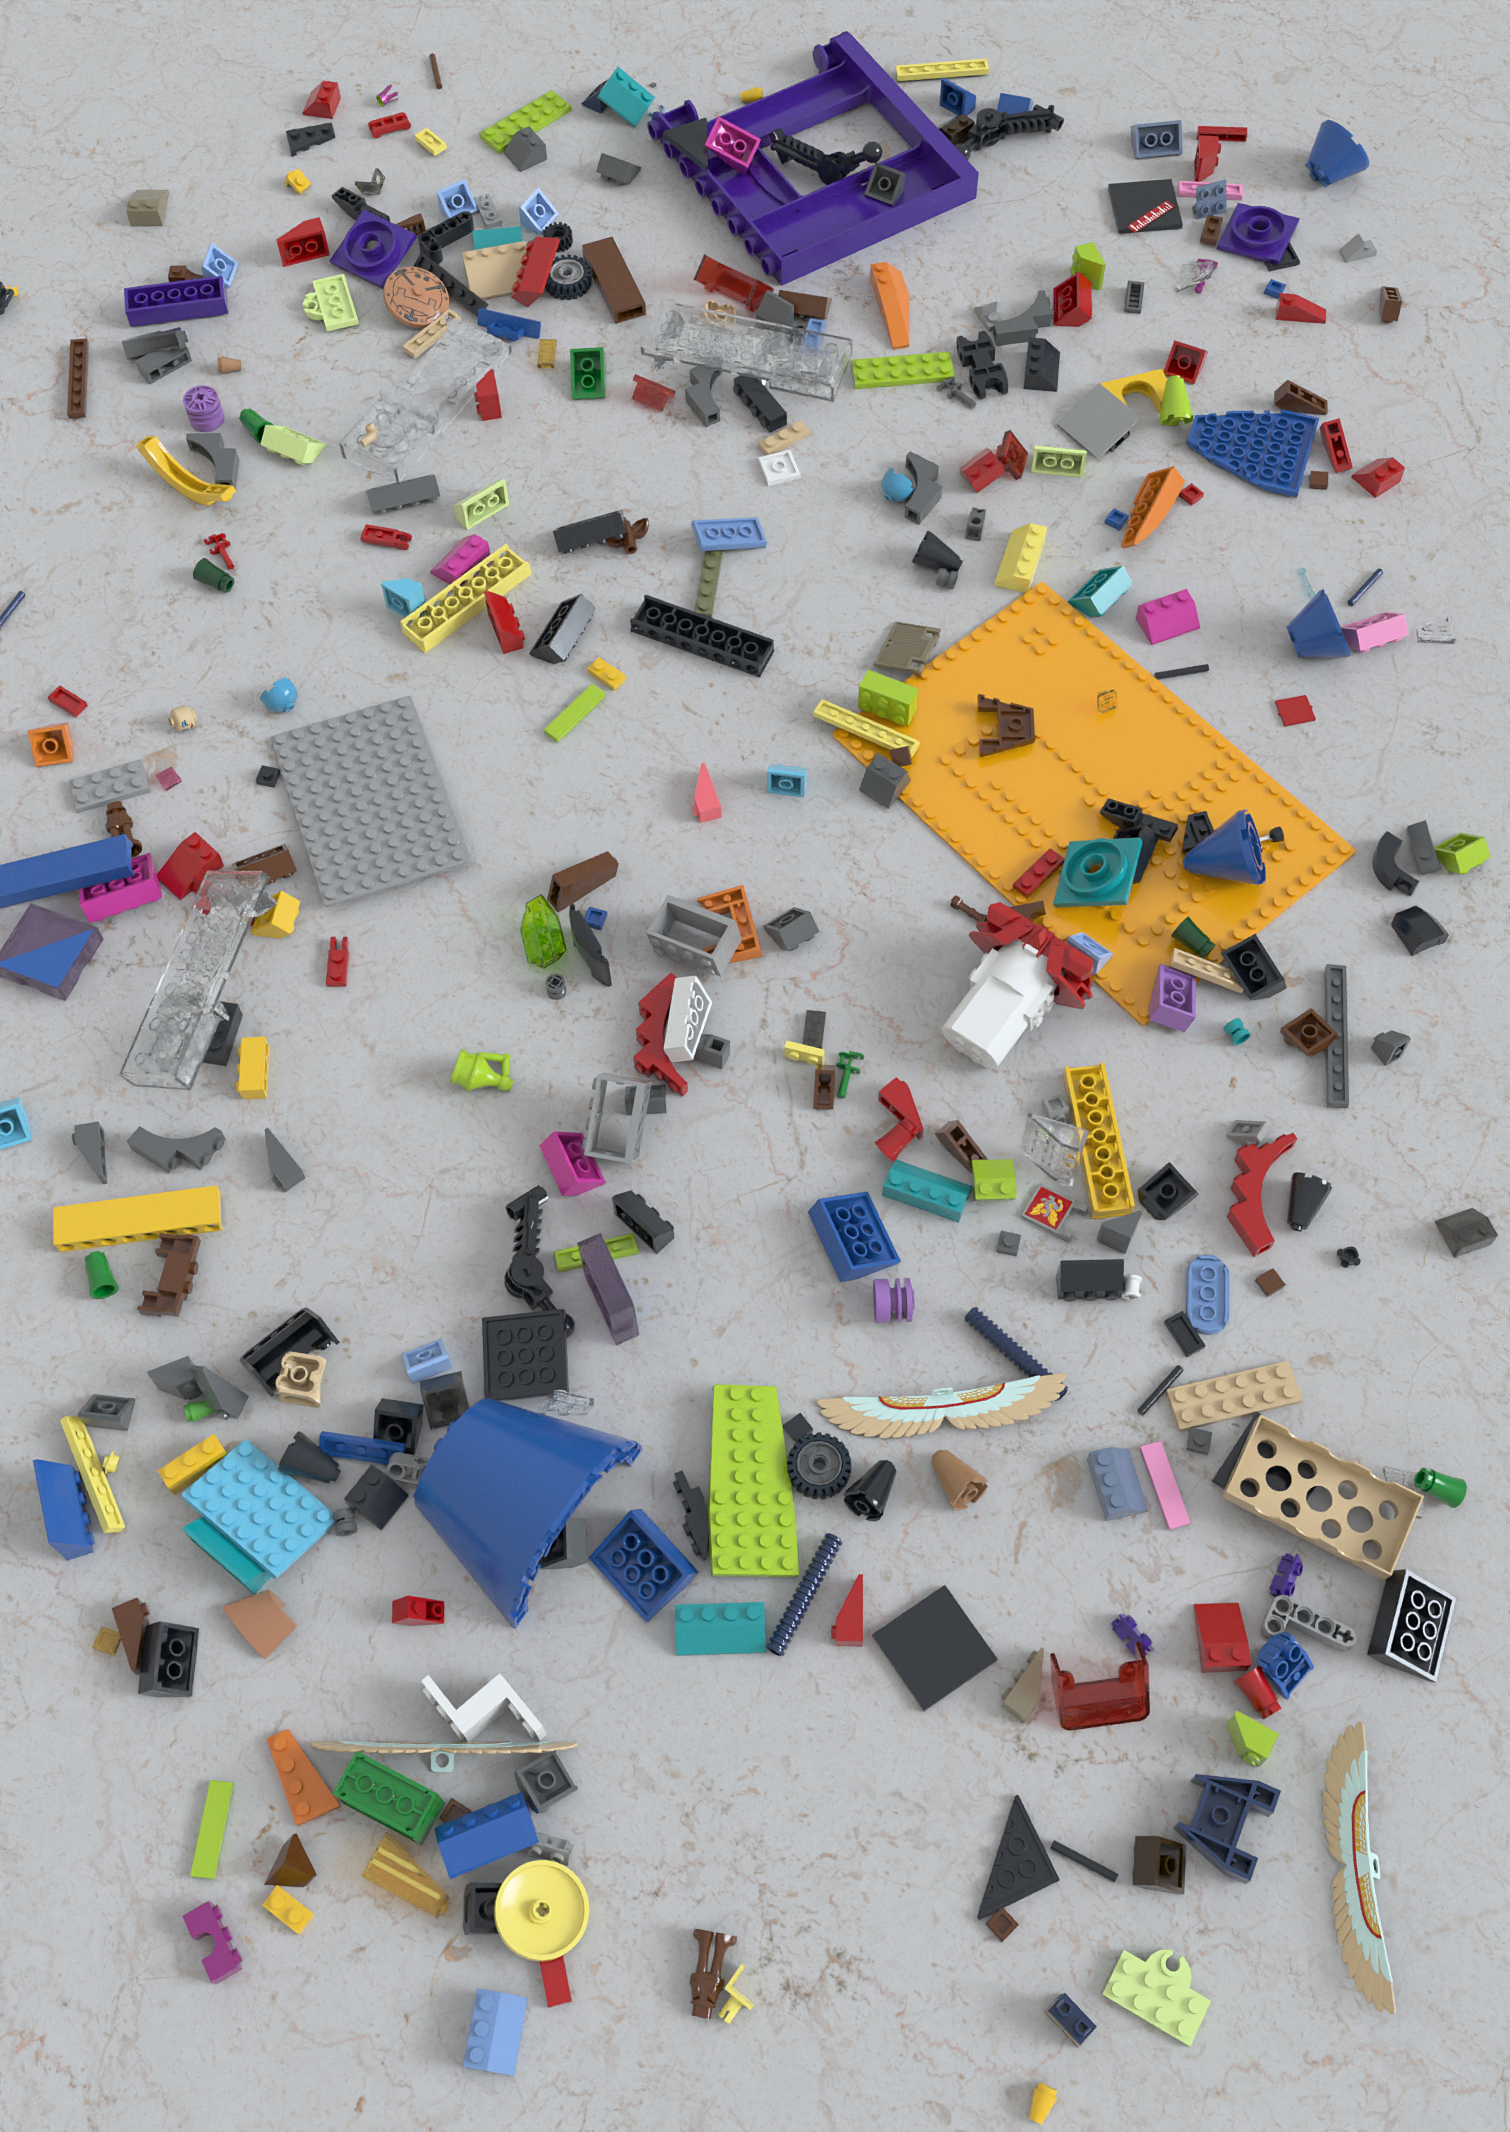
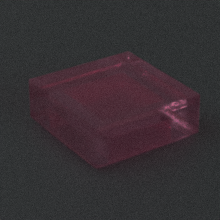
[155,767,182,791]

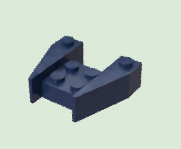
[1173,1774,1281,1884]

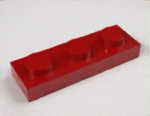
[1013,848,1065,898]

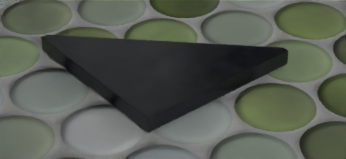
[662,118,708,171]
[977,1795,1060,1921]

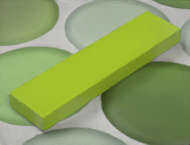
[544,684,606,742]
[554,1233,639,1273]
[190,1780,234,1880]

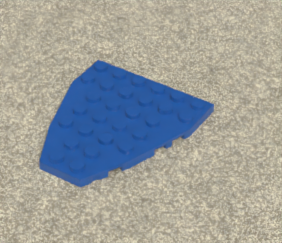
[1187,410,1319,498]

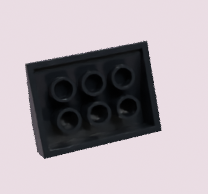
[1367,1569,1457,1682]

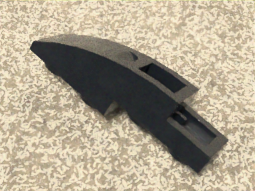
[331,187,390,222]
[1100,798,1178,842]
[673,1470,709,1561]

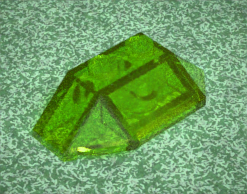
[520,894,567,969]

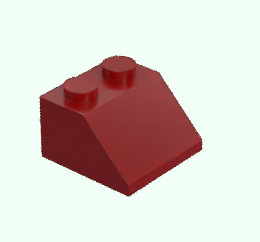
[302,81,341,119]
[1194,135,1221,182]
[1163,340,1208,384]
[474,369,502,421]
[959,447,1005,493]
[1351,457,1405,498]

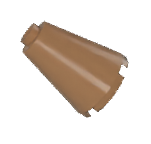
[931,1450,988,1511]

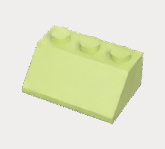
[261,425,326,465]
[1031,445,1087,477]
[453,479,509,530]

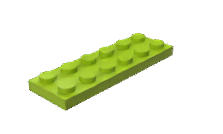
[479,90,572,154]
[851,352,955,389]

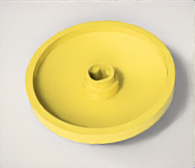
[494,1860,589,1962]

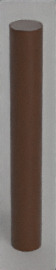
[429,53,442,89]

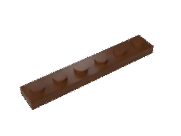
[67,338,89,419]

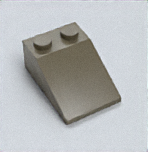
[126,190,169,226]

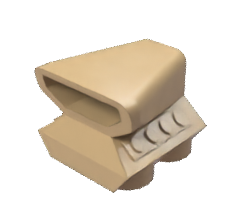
[274,1351,327,1408]

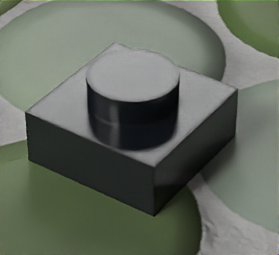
[256,765,281,788]

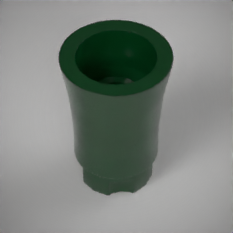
[193,558,235,593]
[1171,916,1216,959]

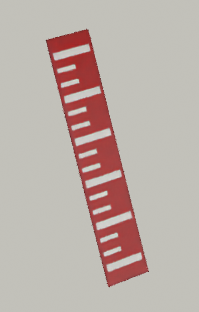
[1127,200,1175,232]

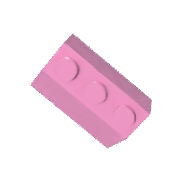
[1341,611,1408,653]

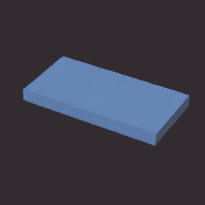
[691,517,767,551]

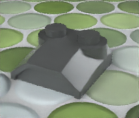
[514,1750,578,1814]

